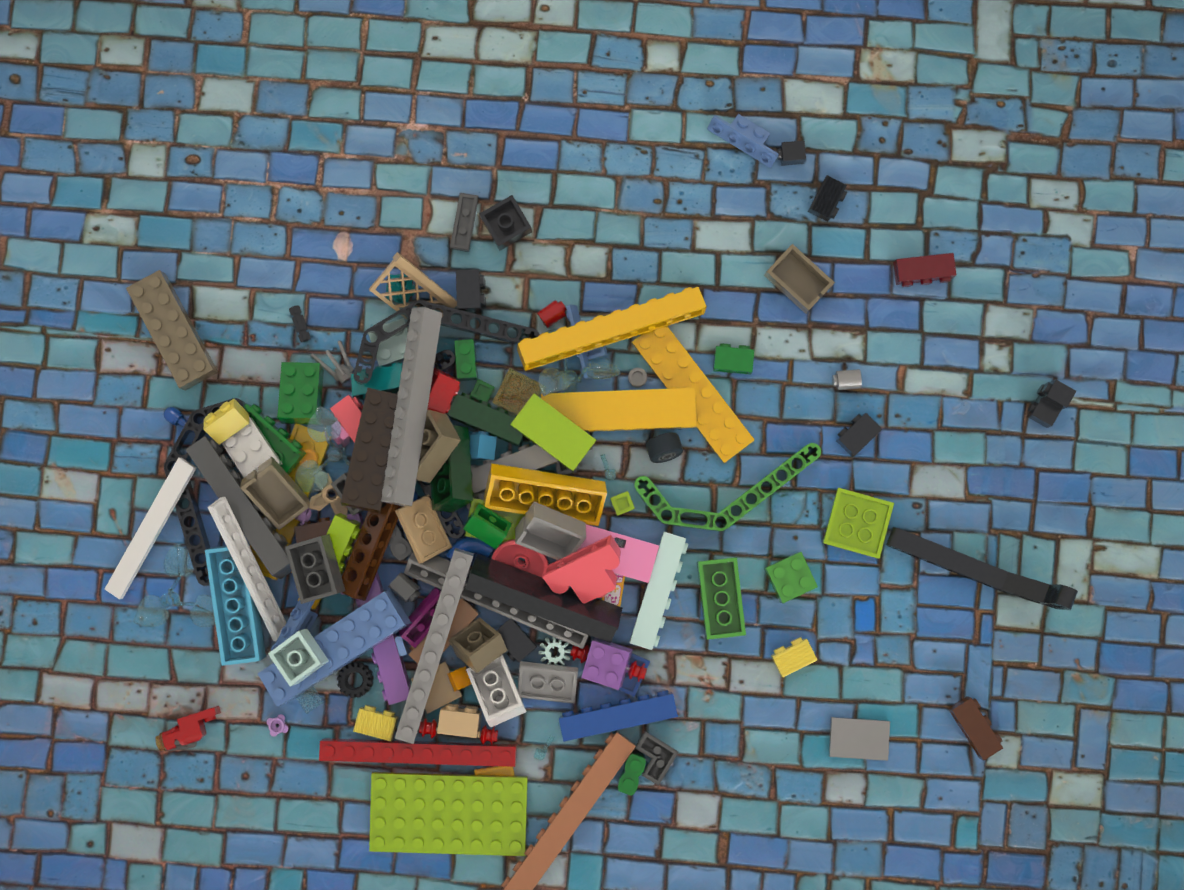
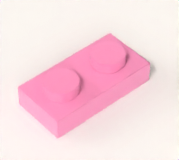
[331,421,350,447]

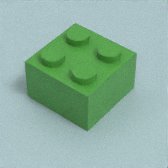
[764,552,818,603]

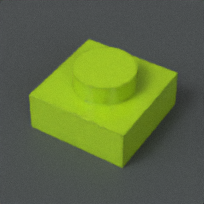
[610,491,635,516]

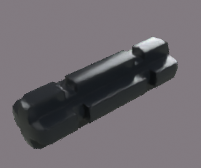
[289,305,311,342]

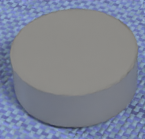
[628,368,647,387]

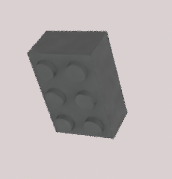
[285,534,345,604]

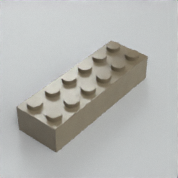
[126,270,219,391]

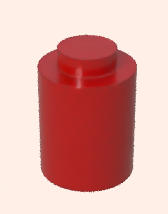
[537,300,567,329]

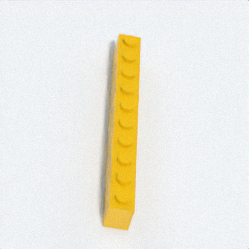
[517,287,707,371]

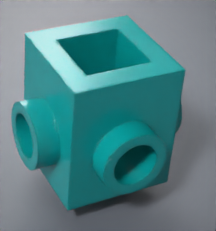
[386,274,415,303]

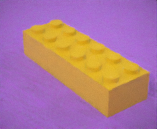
[484,463,607,526]

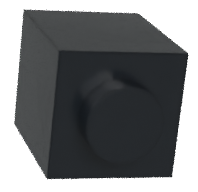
[777,141,806,166]

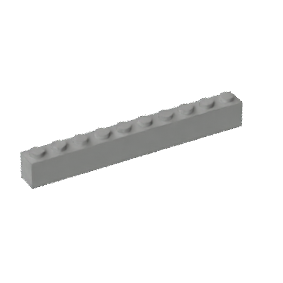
[381,307,442,506]
[395,548,474,744]
[404,552,588,649]

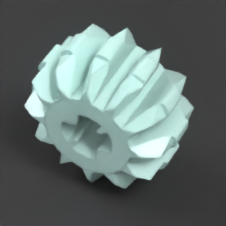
[539,637,571,666]

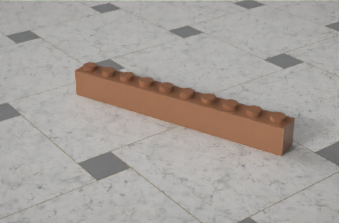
[501,731,636,890]

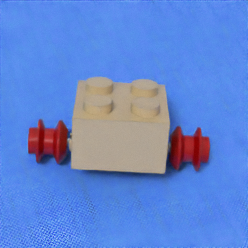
[419,703,498,746]

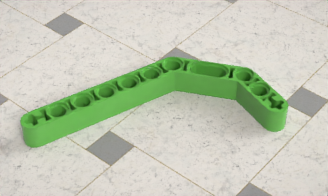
[634,443,821,531]

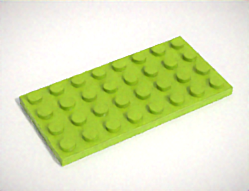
[369,772,528,856]

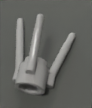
[311,340,354,384]

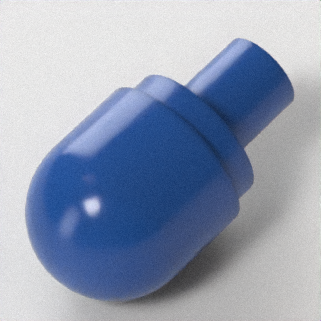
[164,407,187,428]

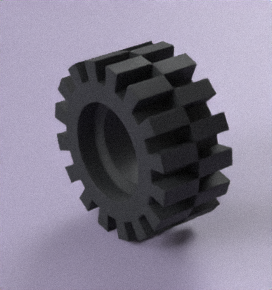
[337,662,374,698]

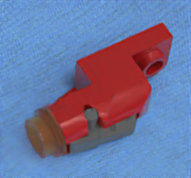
[155,706,221,751]

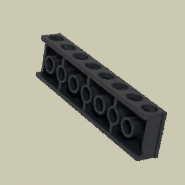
[465,554,623,643]

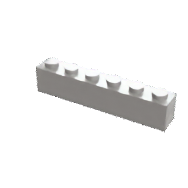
[471,444,559,494]

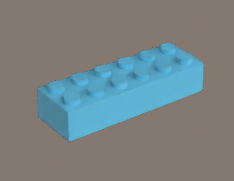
[205,543,266,666]

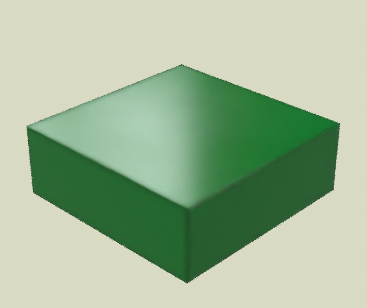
[470,379,495,402]

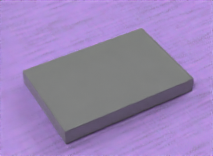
[518,661,578,704]
[829,717,890,761]

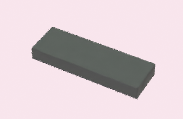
[450,193,479,252]

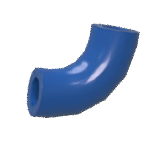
[445,537,494,559]

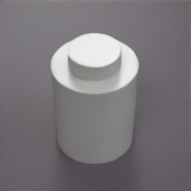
[832,369,862,390]

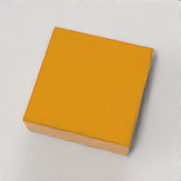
[447,666,472,692]

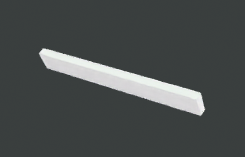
[105,457,197,599]
[208,497,286,641]

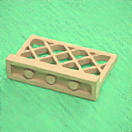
[369,252,457,319]

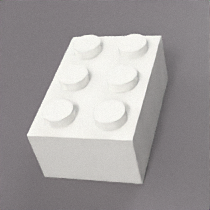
[466,654,527,728]

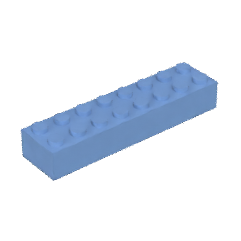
[257,590,411,707]

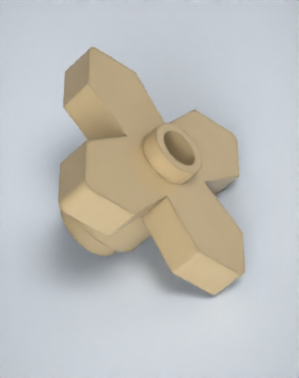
[309,471,348,515]

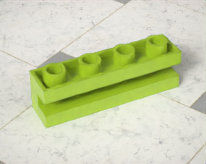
[326,513,361,574]

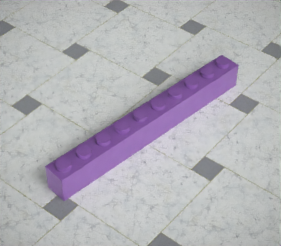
[345,513,411,705]

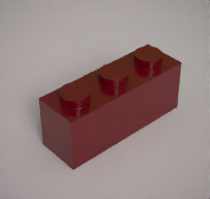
[893,253,957,287]

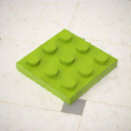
[823,488,894,559]

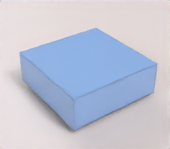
[395,636,409,656]

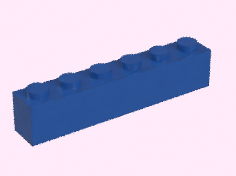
[559,690,678,742]

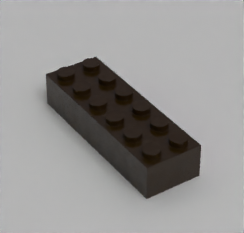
[341,388,398,514]

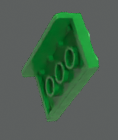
[244,403,306,475]

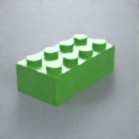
[697,557,746,640]

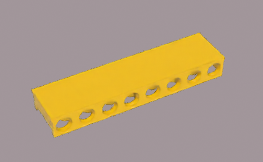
[541,388,696,432]

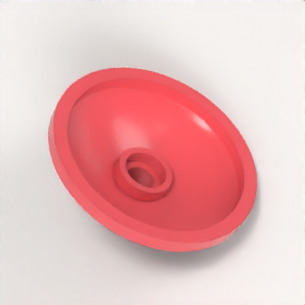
[492,539,548,579]

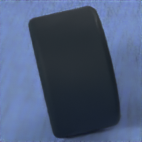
[646,432,683,463]

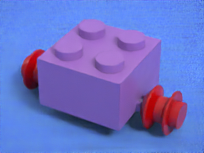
[570,638,647,690]

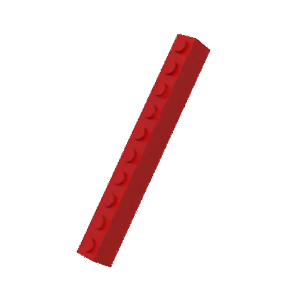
[319,738,517,767]

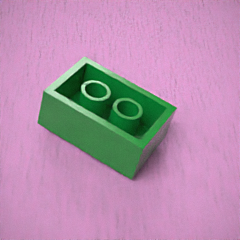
[277,362,324,425]

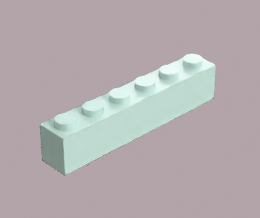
[629,532,688,650]

